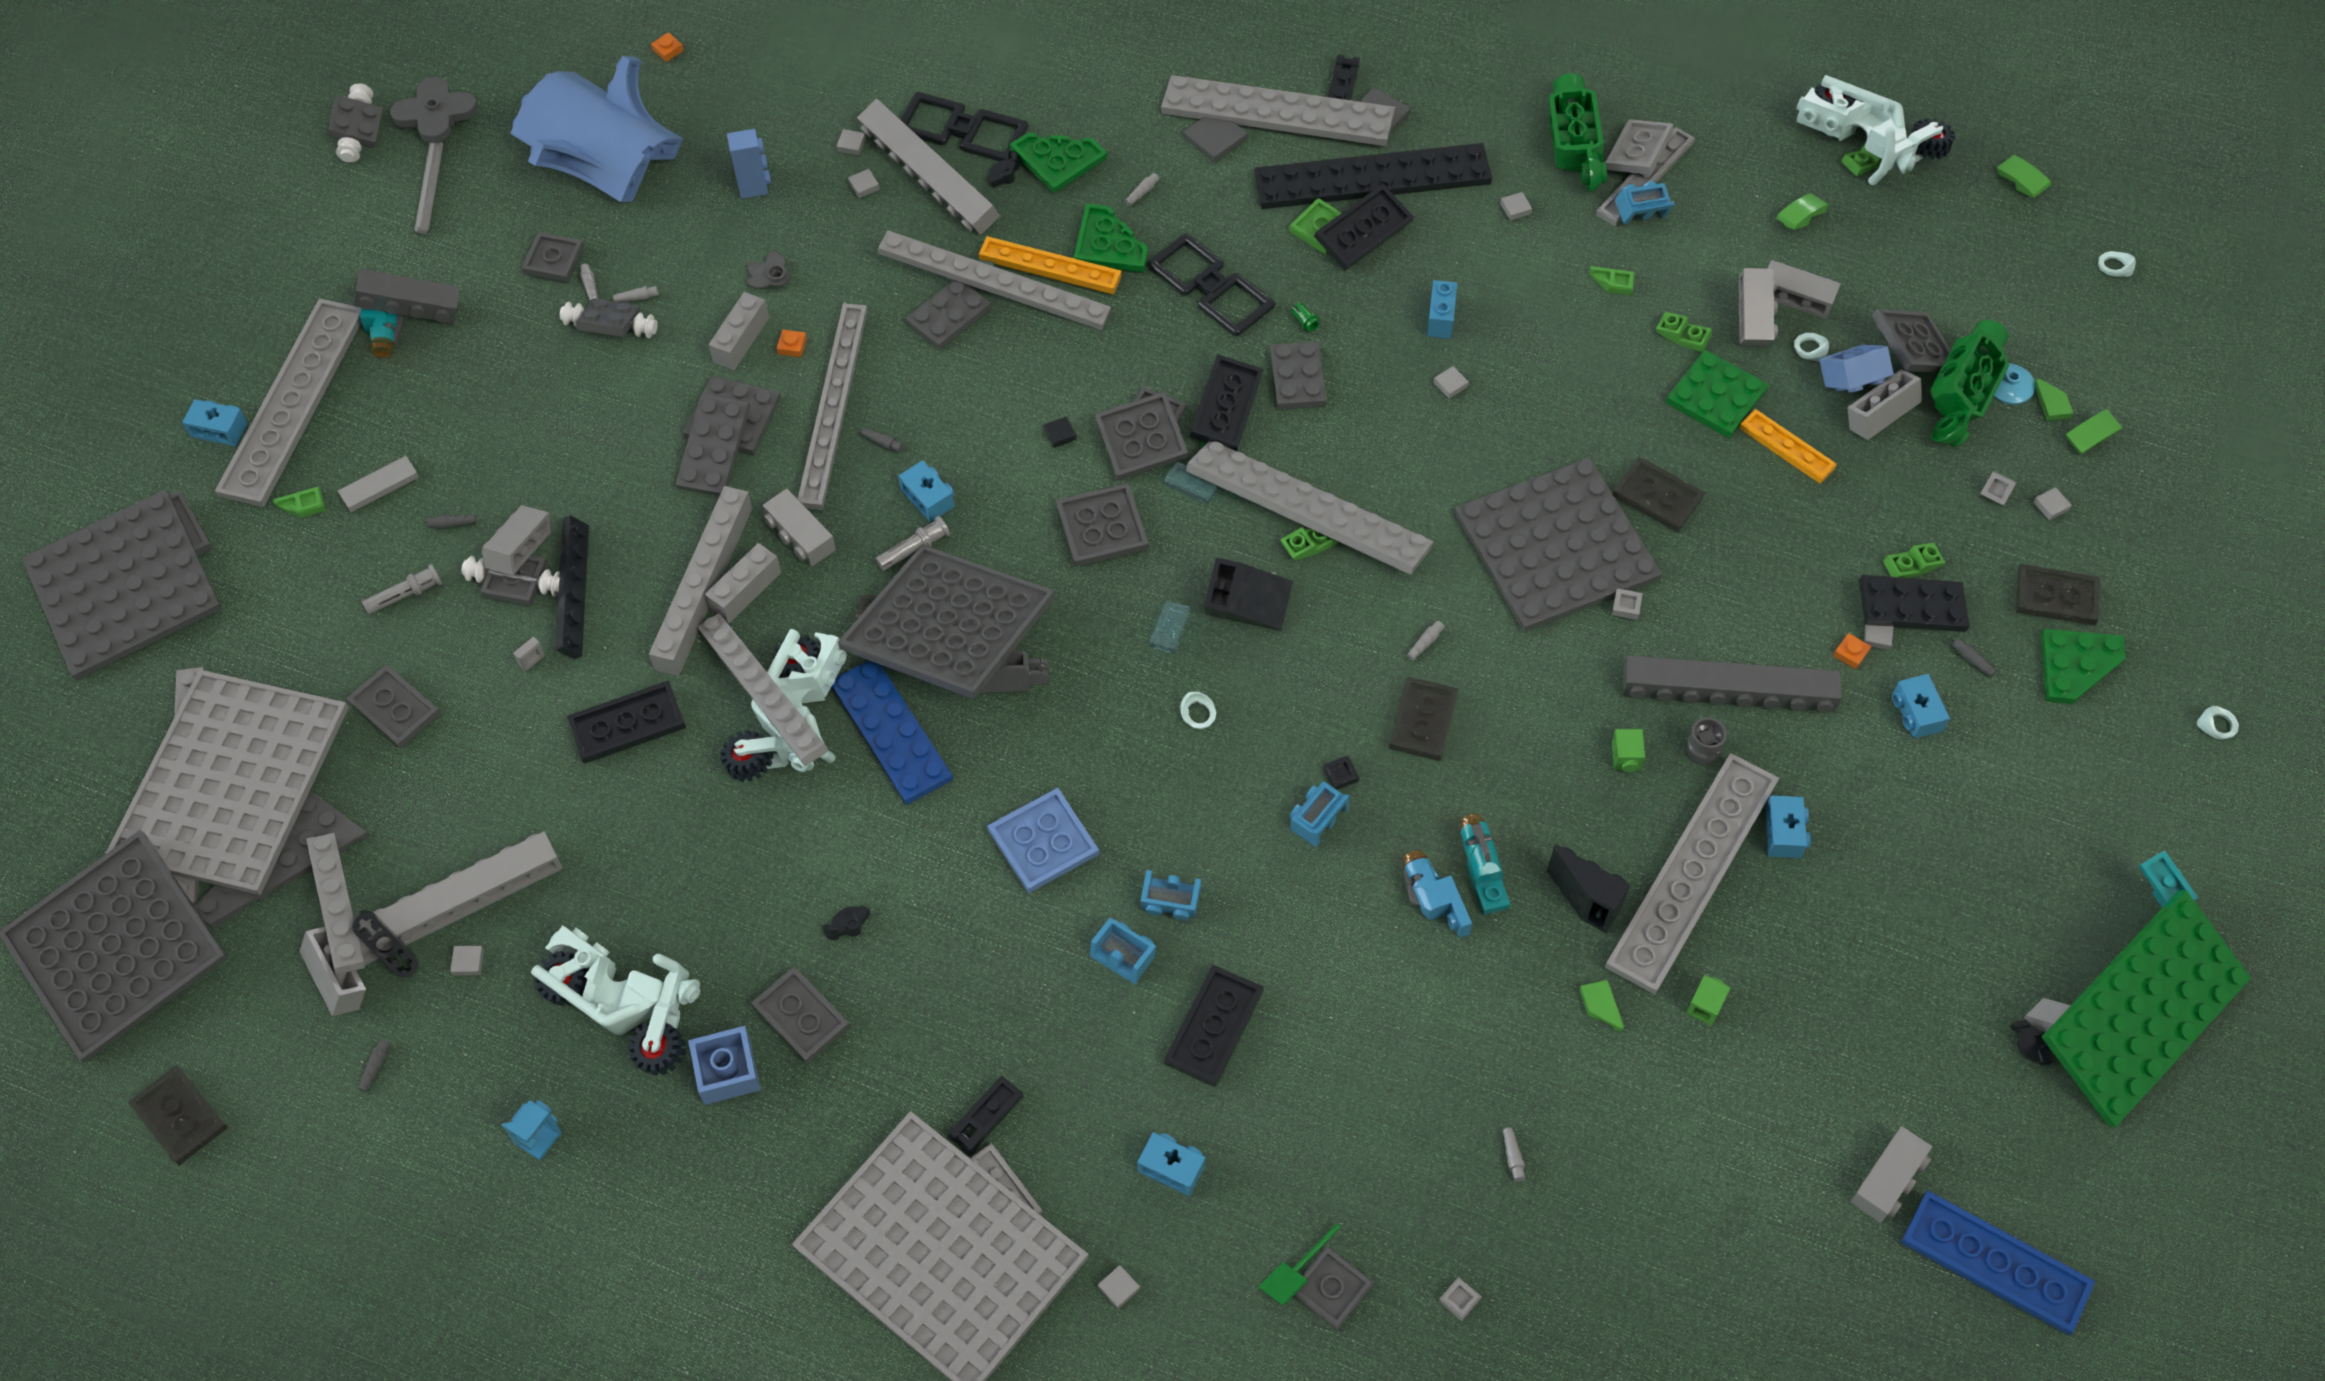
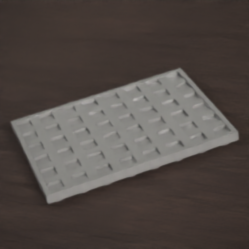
[105,669,349,895]
[792,1111,1089,1381]

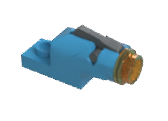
[1402,850,1472,938]

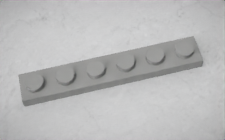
[306,833,365,975]

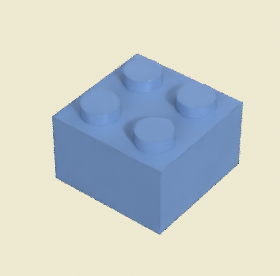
[1819,344,1894,392]
[688,1026,761,1105]

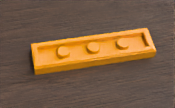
[1739,409,1837,484]

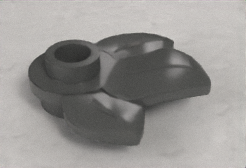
[747,251,789,289]

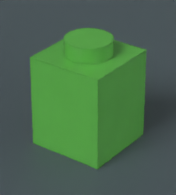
[1612,729,1645,772]
[1686,975,1731,1026]

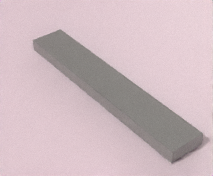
[1596,127,1695,227]

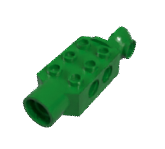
[1548,73,1607,193]
[1930,320,2009,447]

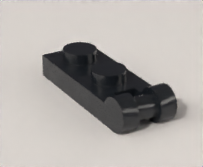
[1328,54,1360,100]
[948,1075,1024,1155]

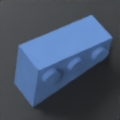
[727,129,771,199]

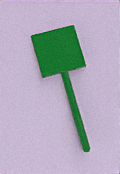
[1259,1224,1341,1306]

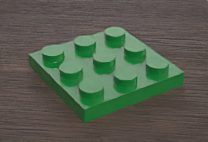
[1666,350,1769,439]

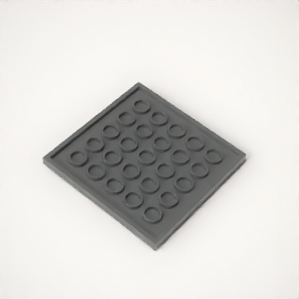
[1454,458,1662,632]
[22,489,222,681]
[838,545,1055,700]
[0,830,229,1063]

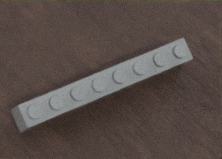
[857,98,1000,236]
[649,486,753,676]
[358,831,563,966]

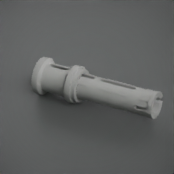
[875,516,950,572]
[361,564,442,615]

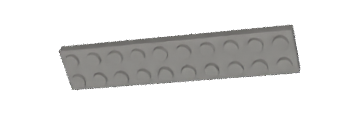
[1161,75,1395,146]
[215,298,362,507]
[1186,442,1433,575]
[1605,753,1779,995]

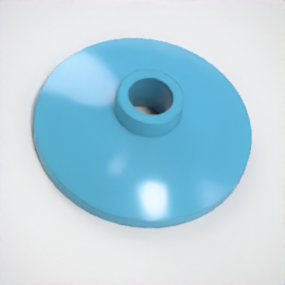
[1993,363,2035,405]

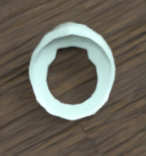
[2098,251,2136,277]
[1794,333,1829,362]
[1180,692,1216,730]
[2197,706,2239,740]

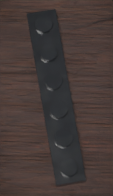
[555,515,589,659]

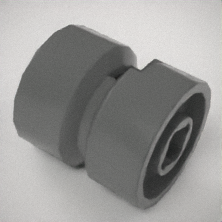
[1685,717,1727,766]

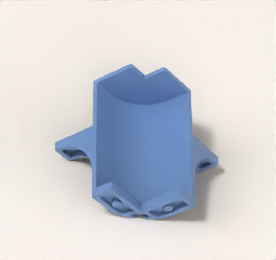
[510,56,683,202]

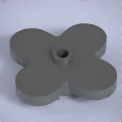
[390,77,478,143]

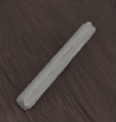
[415,142,443,235]

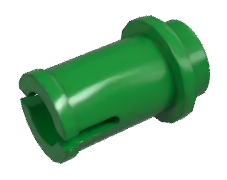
[1291,302,1320,332]

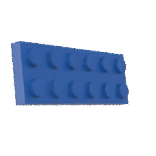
[831,660,953,805]
[1901,1190,2095,1336]

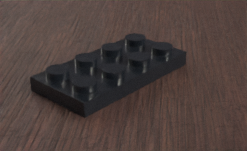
[1314,184,1414,271]
[1189,354,1264,451]
[1859,575,1970,632]
[567,680,686,764]
[1164,965,1264,1087]

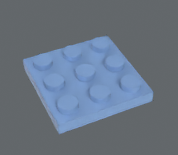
[987,788,1100,894]

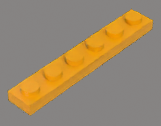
[979,236,1122,295]

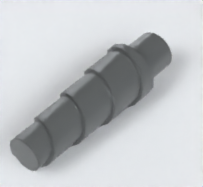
[861,428,904,453]
[427,514,476,529]
[1952,638,1996,677]
[358,1039,391,1092]

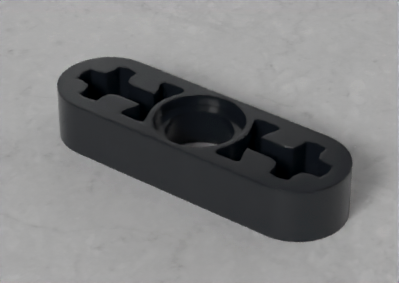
[352,910,418,977]

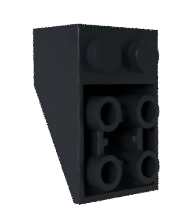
[1204,557,1293,631]
[1547,844,1630,934]

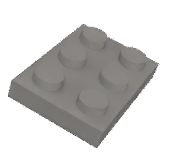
[1606,119,1674,175]

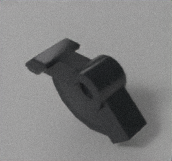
[988,151,1020,188]
[823,905,870,941]
[2010,1020,2052,1065]

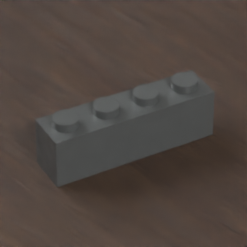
[354,269,459,324]

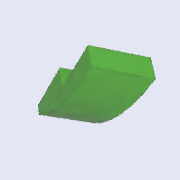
[1841,143,1882,176]
[1997,155,2051,198]
[1776,193,1829,230]
[1656,312,1712,352]
[2065,409,2123,455]
[1280,527,1339,560]
[1883,542,1946,578]

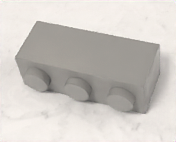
[1767,260,1841,319]
[1739,268,1778,347]
[708,292,769,370]
[1848,369,1922,440]
[763,489,836,567]
[482,505,551,576]
[705,543,781,624]
[299,927,366,1016]
[1850,1126,1933,1223]

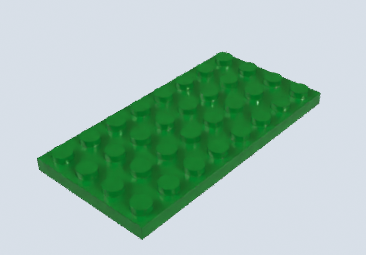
[2042,890,2251,1127]

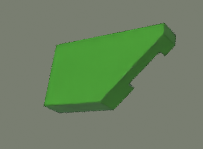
[1589,266,1635,296]
[2034,379,2073,421]
[273,486,326,518]
[1579,980,1624,1032]

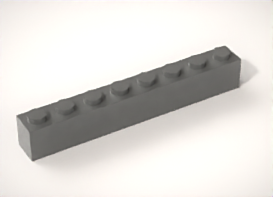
[1623,655,1841,713]

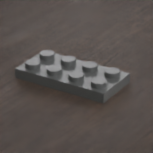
[675,394,751,496]

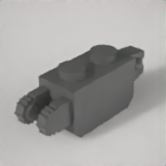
[980,650,1050,693]

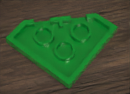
[1010,133,1108,193]
[1074,203,1148,272]
[2041,629,2126,704]

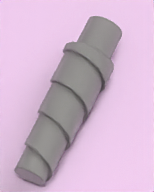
[1125,173,1159,206]
[580,264,598,303]
[613,286,659,303]
[1407,621,1445,661]
[1502,1128,1526,1182]

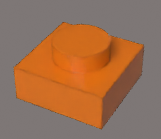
[651,32,684,62]
[776,329,807,358]
[1833,633,1871,669]

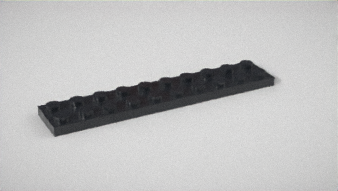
[1254,143,1492,209]

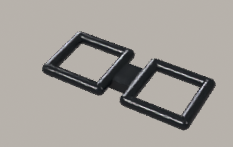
[900,92,1029,161]
[1148,233,1275,336]

